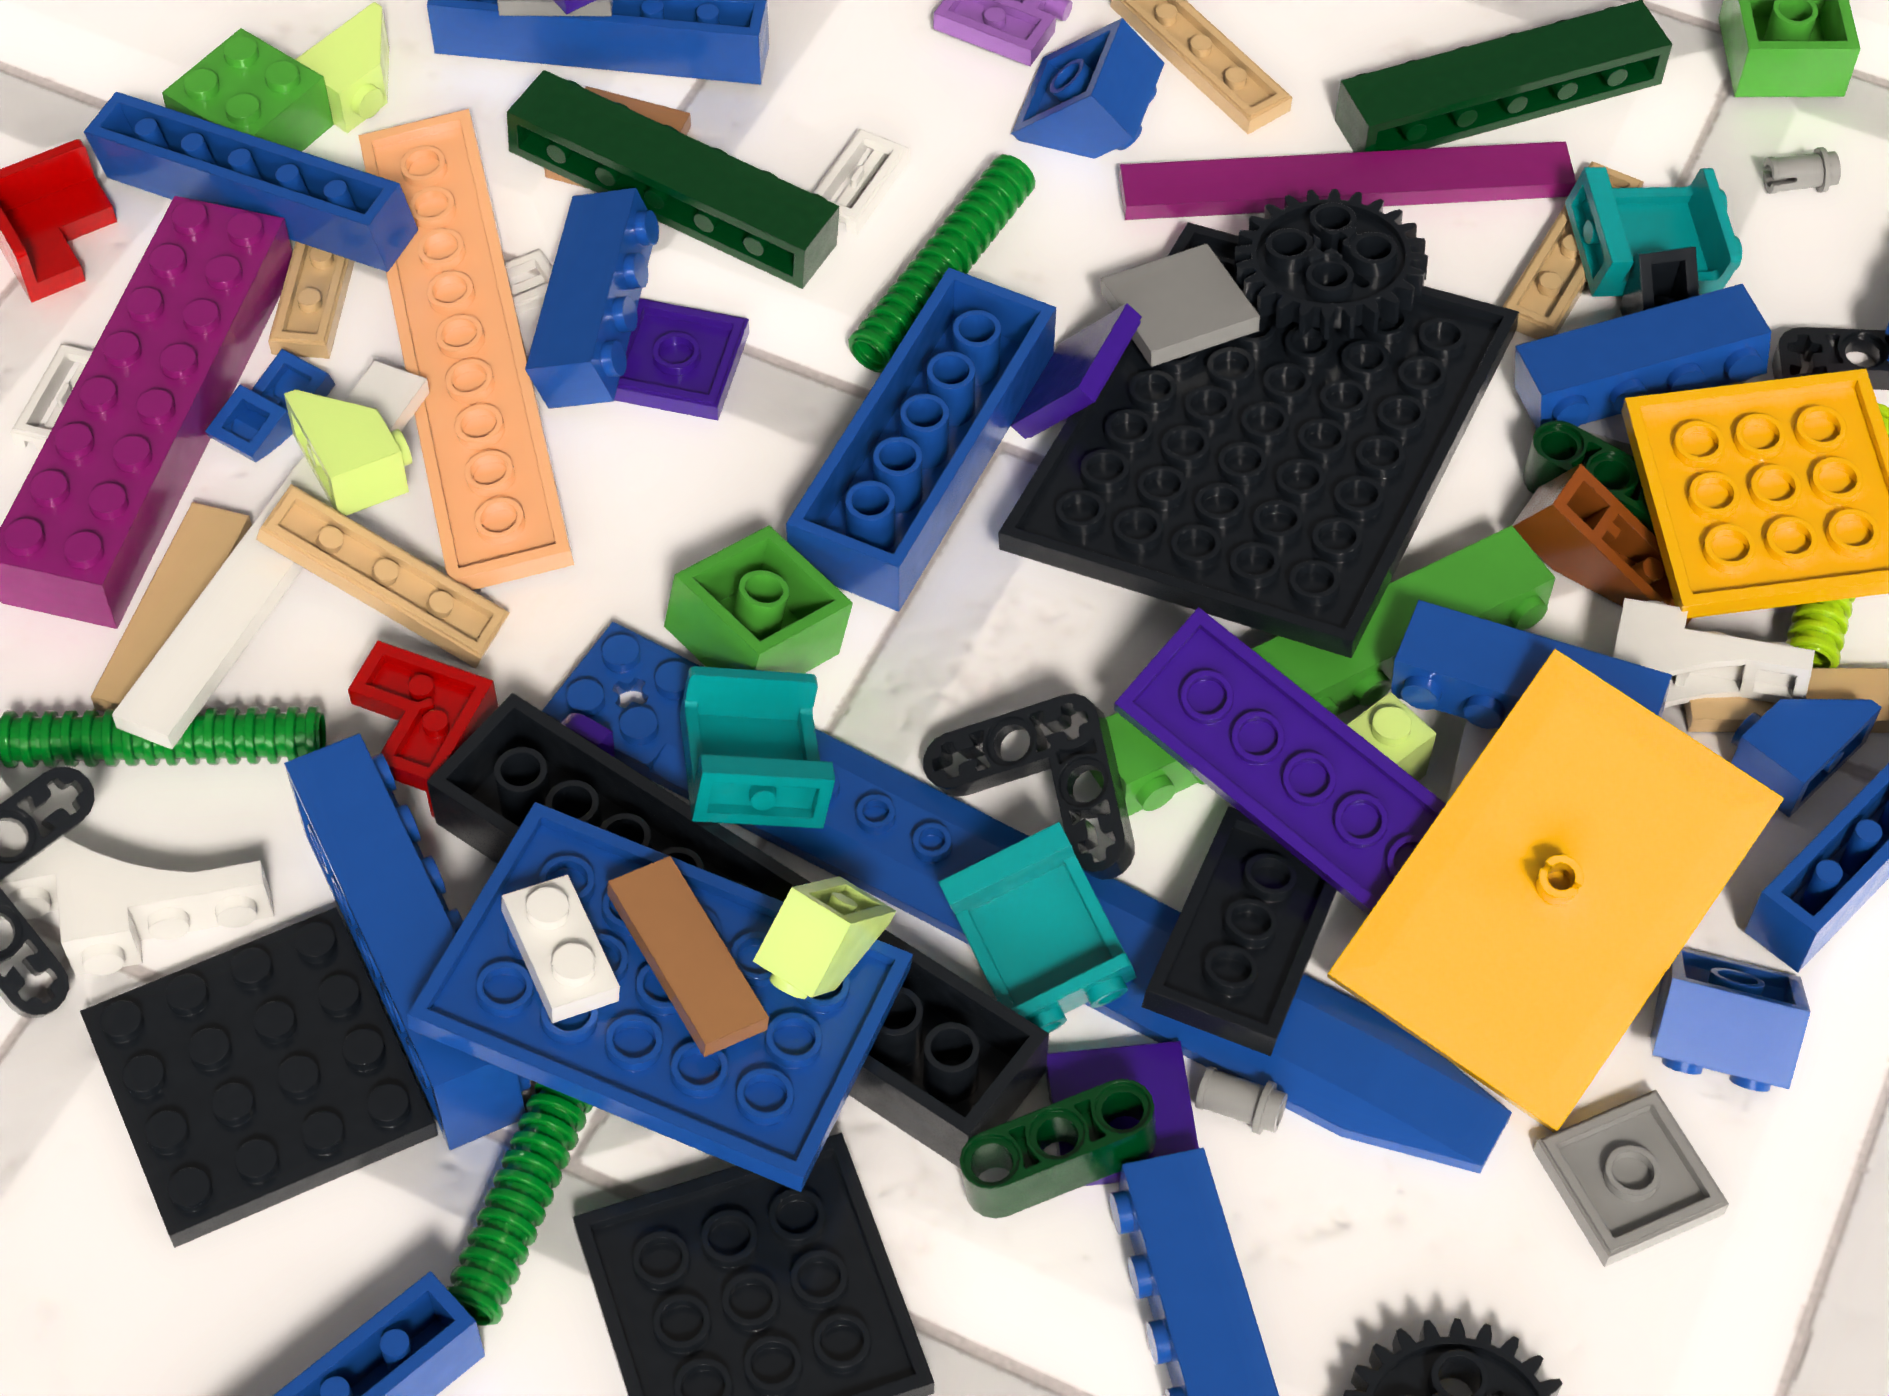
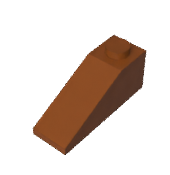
[1512,464,1692,628]

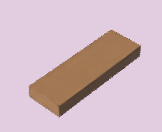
[607,856,769,1057]

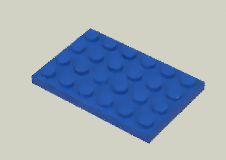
[407,802,913,1192]

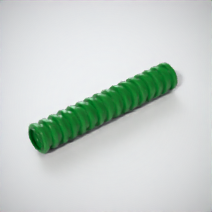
[848,154,1036,373]
[0,705,326,768]
[446,1082,593,1326]

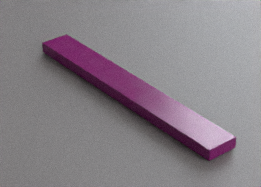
[1119,141,1576,220]

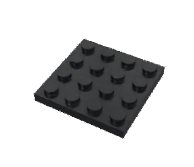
[80,907,438,1248]
[572,1133,934,1396]

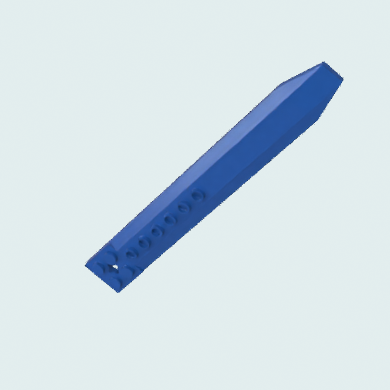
[542,622,1512,1174]

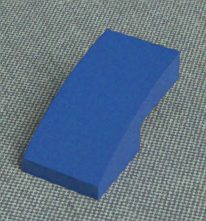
[205,349,335,463]

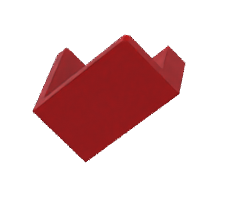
[0,139,117,303]
[348,641,498,818]

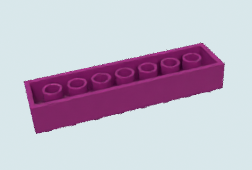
[0,196,292,629]

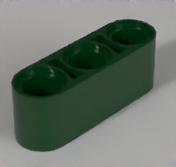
[1523,421,1656,536]
[959,1079,1157,1219]

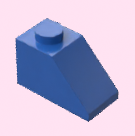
[1731,699,1882,818]

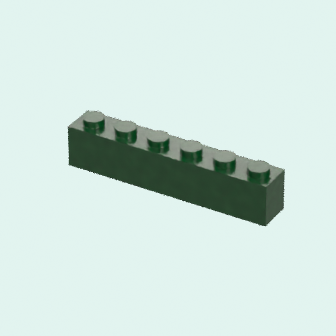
[1335,0,1672,152]
[507,70,839,289]

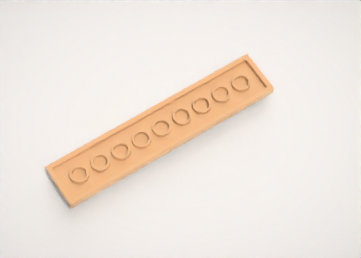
[358,109,574,590]

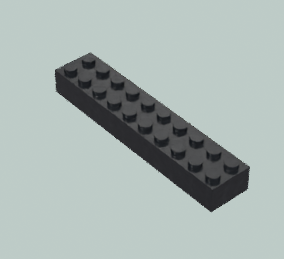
[427,693,1049,1169]

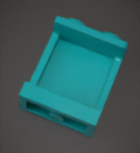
[1565,167,1742,297]
[679,666,835,829]
[938,822,1137,1033]

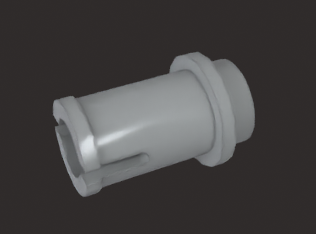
[1763,147,1841,194]
[1195,1066,1288,1135]

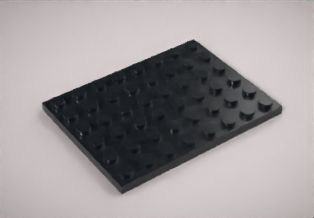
[998,222,1519,658]

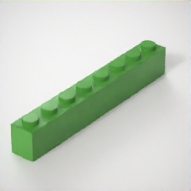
[1089,525,1556,816]

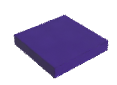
[614,298,750,421]
[1011,303,1142,439]
[1046,1041,1199,1186]

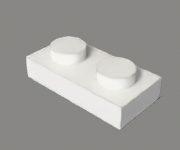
[501,874,620,1023]

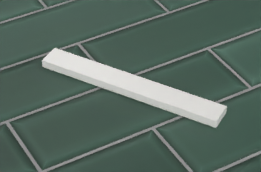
[112,360,429,749]

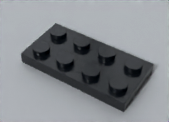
[1142,806,1337,1056]

